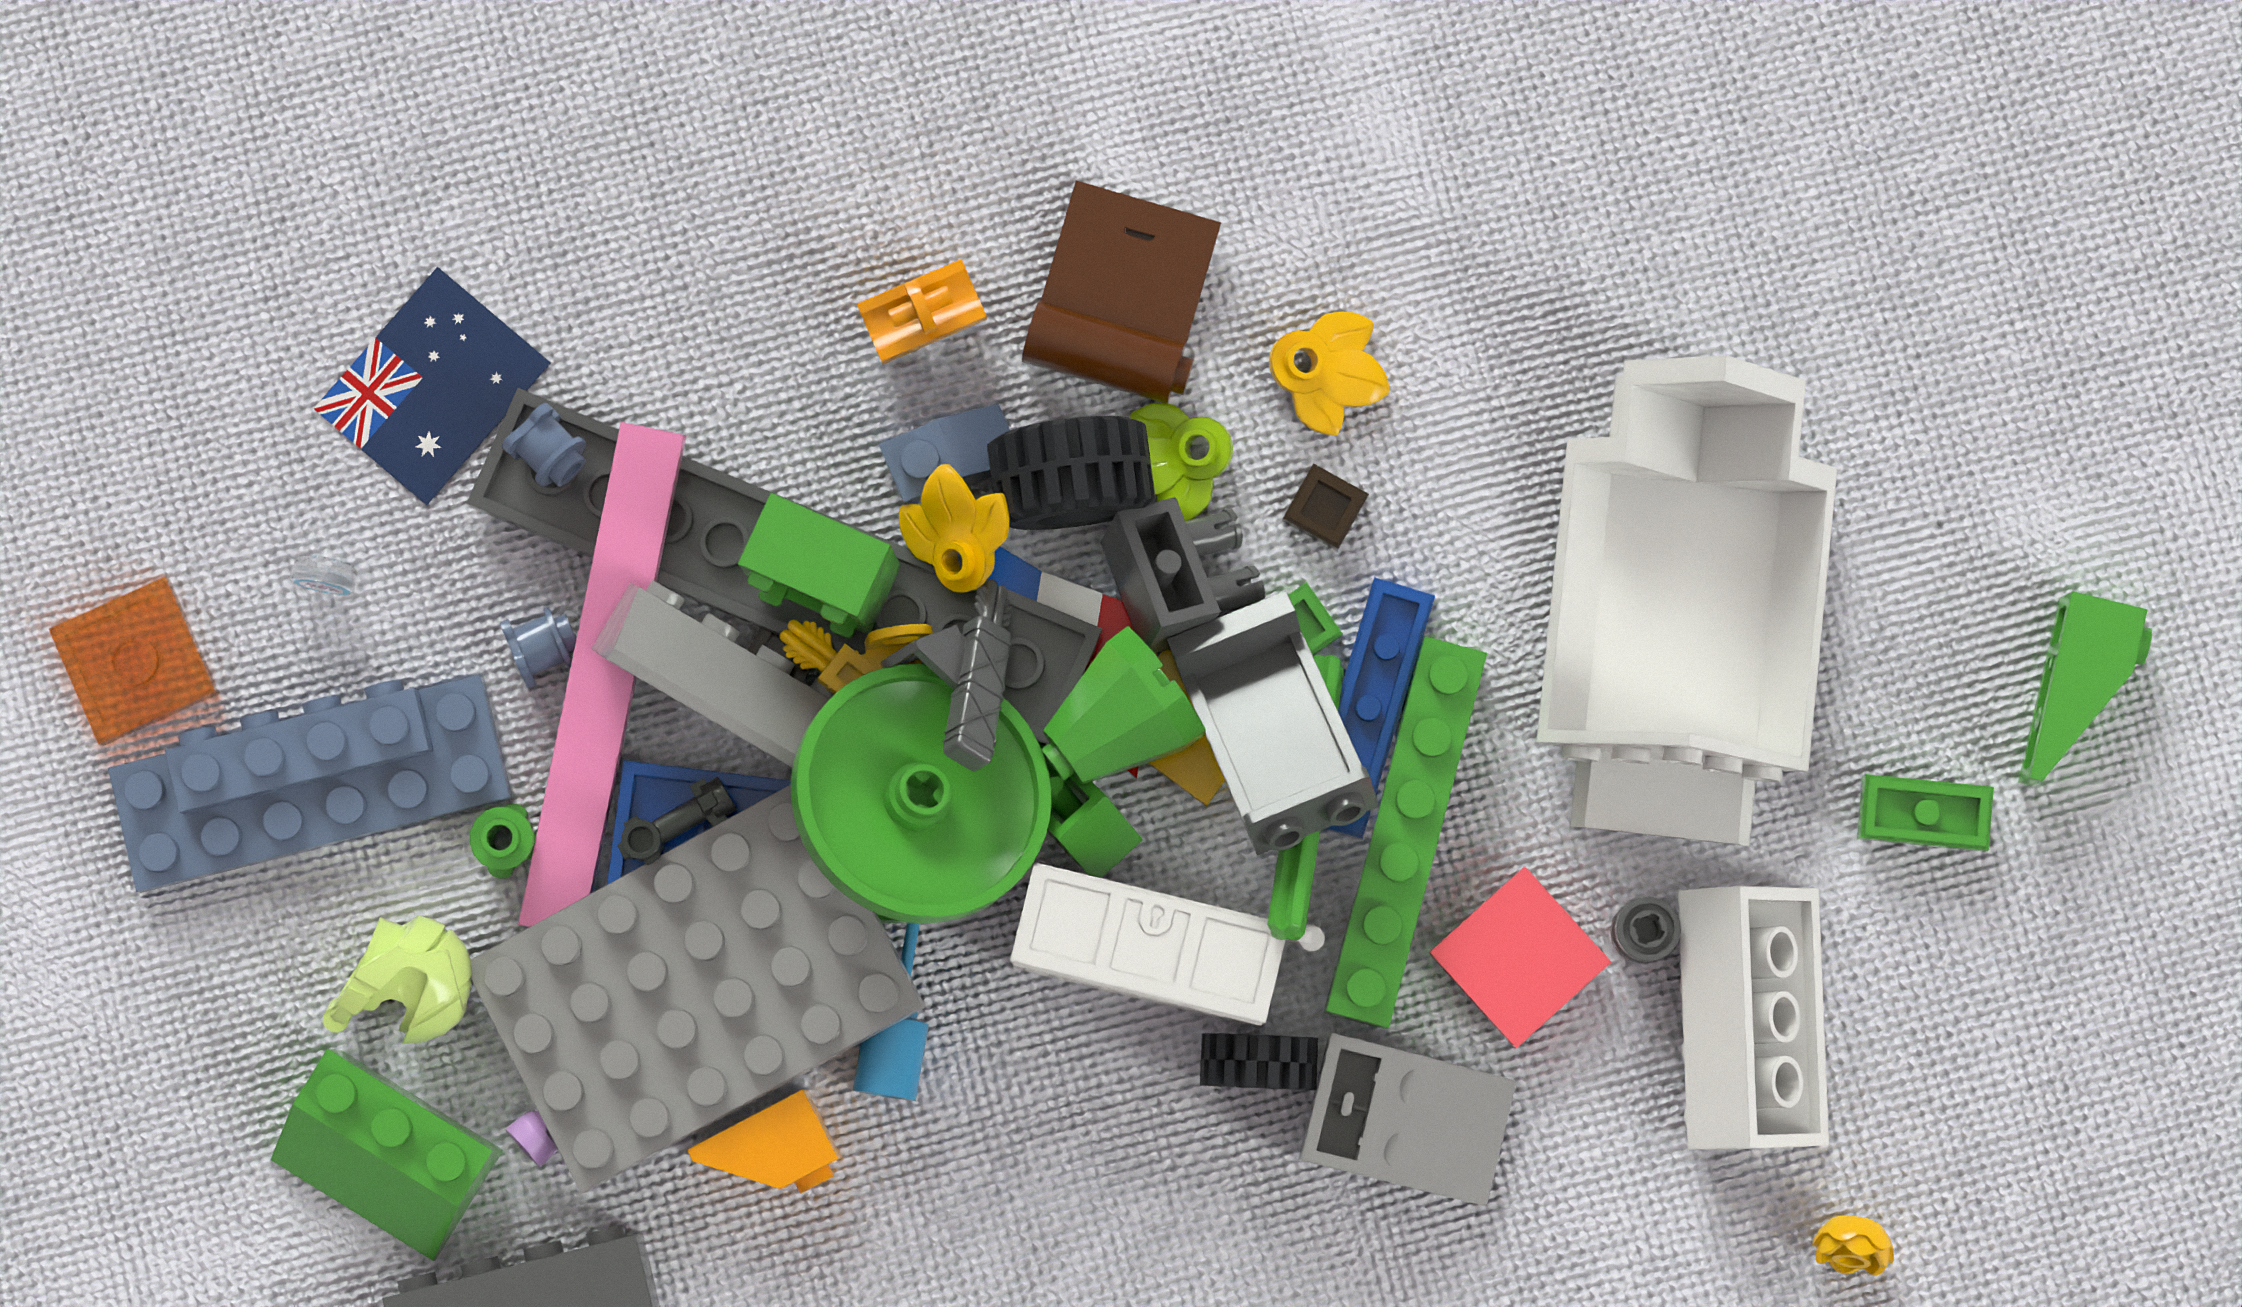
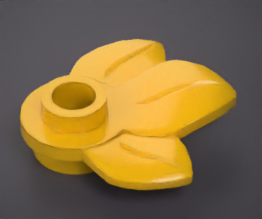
[1269,312,1390,436]
[899,464,1010,593]

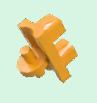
[857,259,987,365]

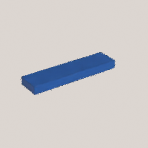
[1325,577,1435,840]

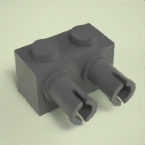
[1100,497,1265,653]

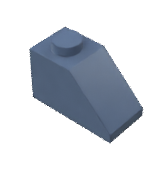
[878,404,1010,505]

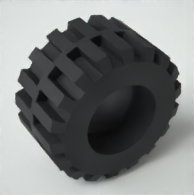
[987,416,1156,530]

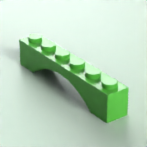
[1323,636,1487,1029]

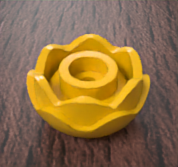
[1812,1216,1894,1276]

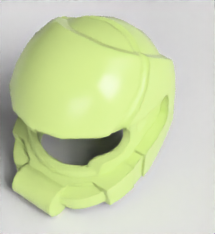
[323,915,472,1044]

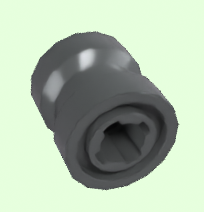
[1610,897,1681,964]

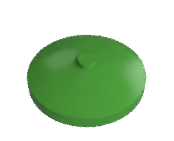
[791,664,1051,923]

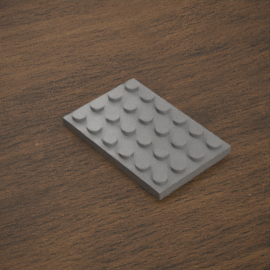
[470,785,926,1193]

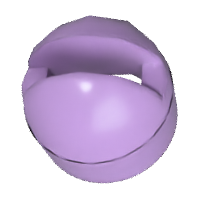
[505,1111,558,1167]

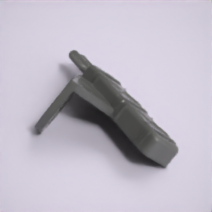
[880,579,1012,772]

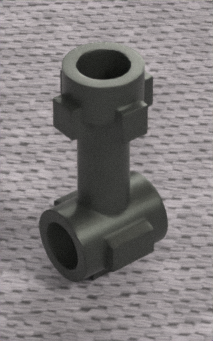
[617,776,737,865]

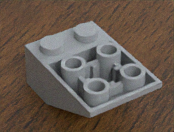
[1298,1033,1517,1207]

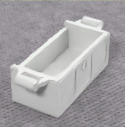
[1010,863,1325,1028]

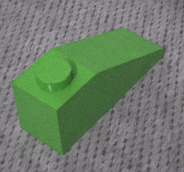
[2018,591,2152,786]

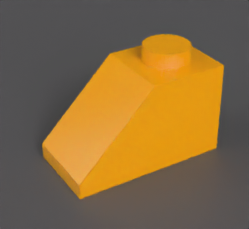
[687,1089,842,1194]

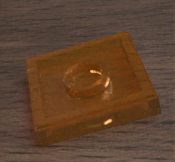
[49,577,220,746]

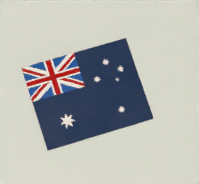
[313,267,551,505]

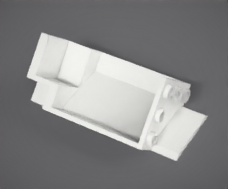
[1537,355,1837,846]

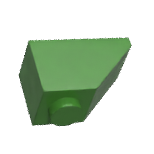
[1039,744,1143,878]

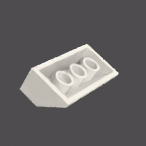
[1678,886,1829,1150]

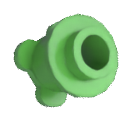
[470,803,536,879]

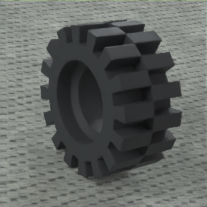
[1200,1033,1318,1090]

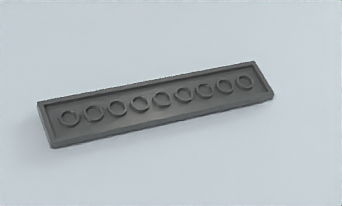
[467,388,1103,746]

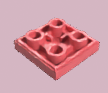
[1429,866,1611,1049]

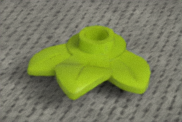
[1130,402,1233,521]

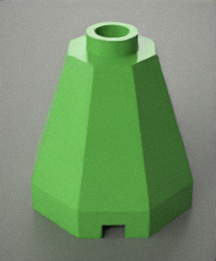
[1041,626,1206,785]

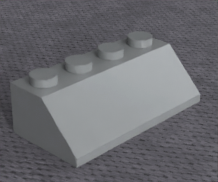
[591,580,834,768]

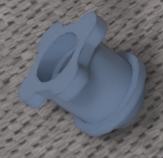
[501,403,586,486]
[499,607,576,689]

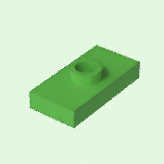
[1857,774,1994,852]

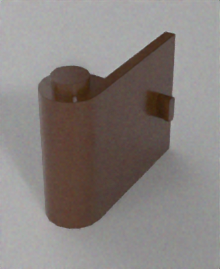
[1022,180,1222,404]

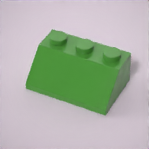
[270,1049,503,1261]

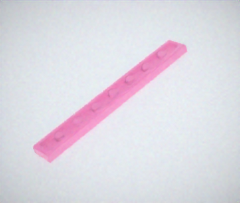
[518,422,687,927]

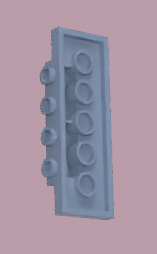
[108,674,513,893]

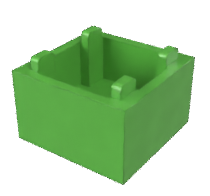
[738,493,901,639]

